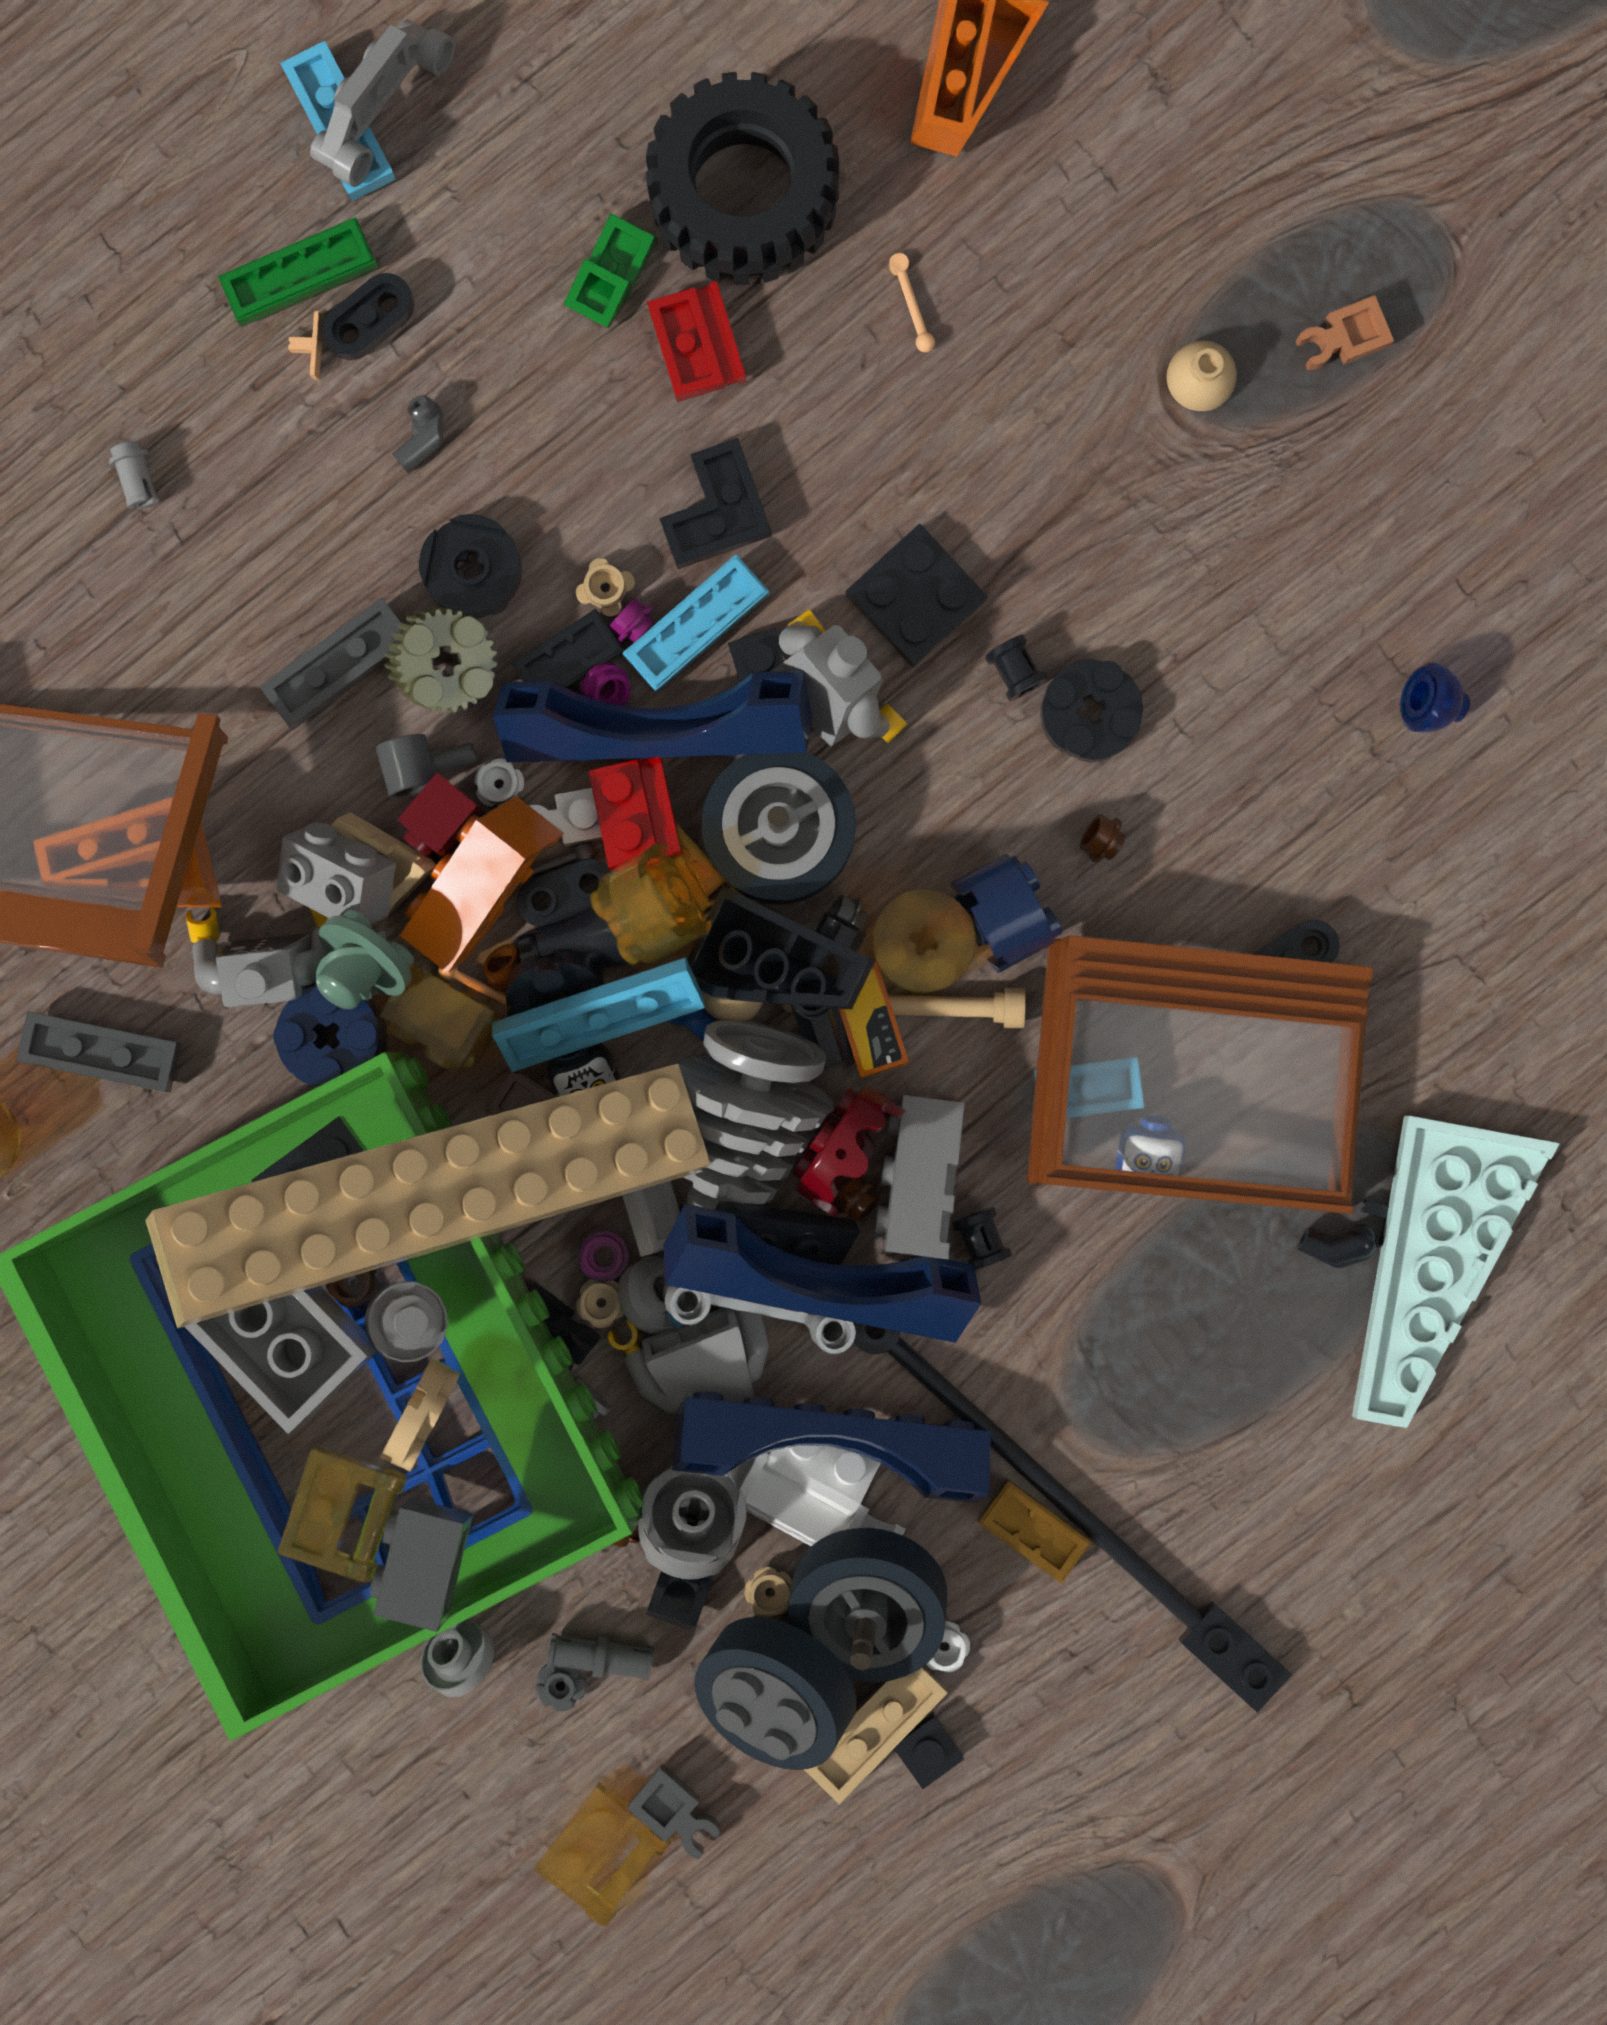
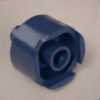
[950,854,1062,973]
[273,986,387,1087]

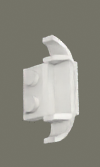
[728,1446,905,1546]

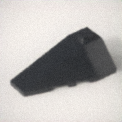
[687,886,875,1010]

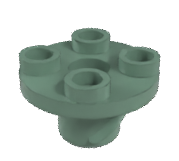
[316,910,414,1009]

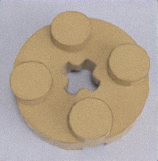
[380,1358,460,1471]

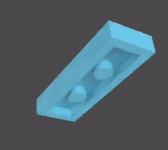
[280,41,396,202]

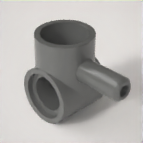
[376,734,477,798]

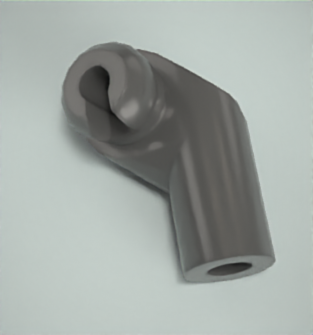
[392,395,443,473]

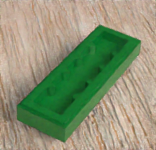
[218,217,379,327]

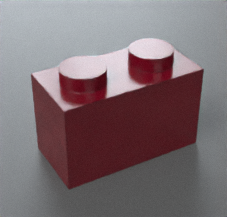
[397,772,486,862]

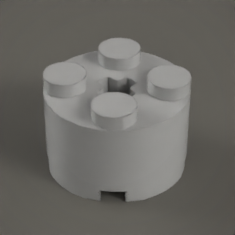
[638,1466,747,1579]

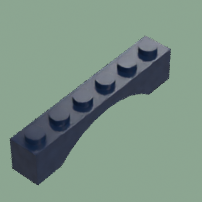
[493,671,812,763]
[663,1204,981,1343]
[672,1391,991,1503]

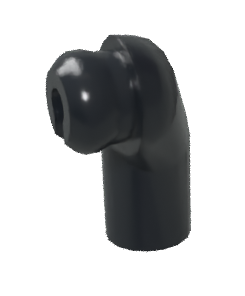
[1297,1224,1377,1268]

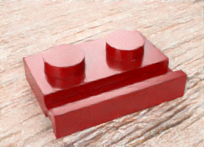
[647,281,746,402]
[588,757,683,872]

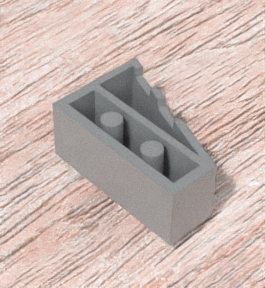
[874,1095,965,1259]

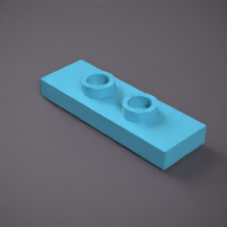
[622,554,770,694]

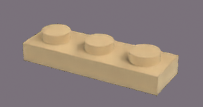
[804,1666,948,1805]

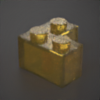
[380,964,505,1071]

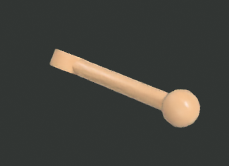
[889,253,935,352]
[438,967,506,1005]

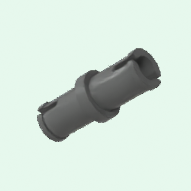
[547,1633,654,1681]

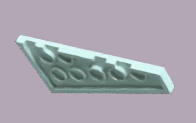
[1352,1116,1560,1428]

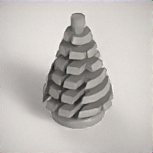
[676,1020,836,1210]

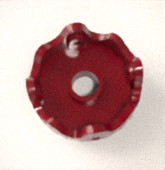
[792,1085,906,1217]

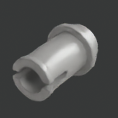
[109,441,159,510]

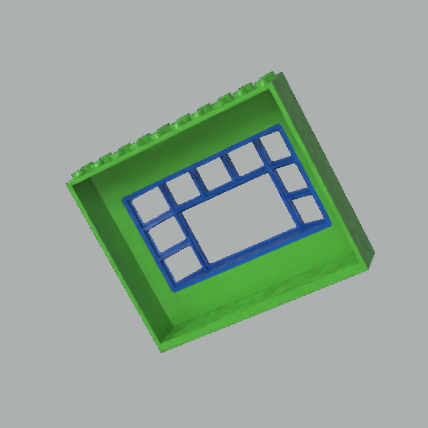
[0,1052,645,1741]

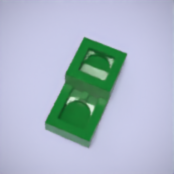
[563,213,658,328]

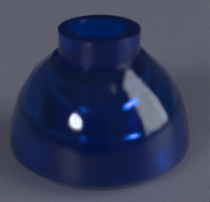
[1400,662,1470,733]

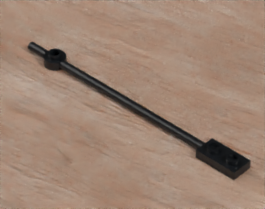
[853,1322,1292,1713]

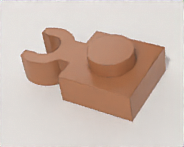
[1295,295,1394,370]

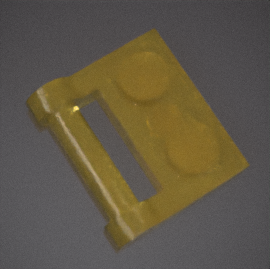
[277,1446,407,1582]
[534,1782,671,1927]

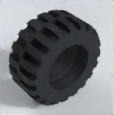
[645,71,839,285]

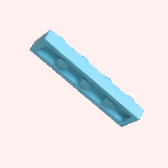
[492,957,705,1072]

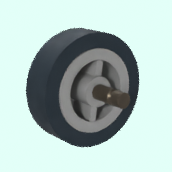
[702,752,856,904]

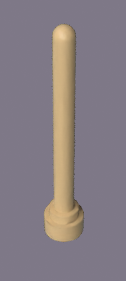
[781,987,1025,1028]

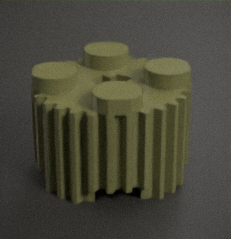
[384,607,497,713]

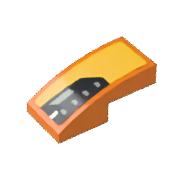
[839,961,909,1079]

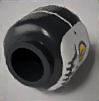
[546,1043,621,1097]

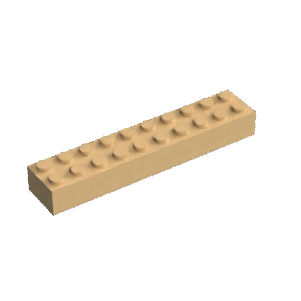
[145,1064,710,1329]

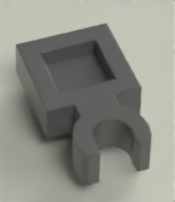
[627,1763,721,1859]

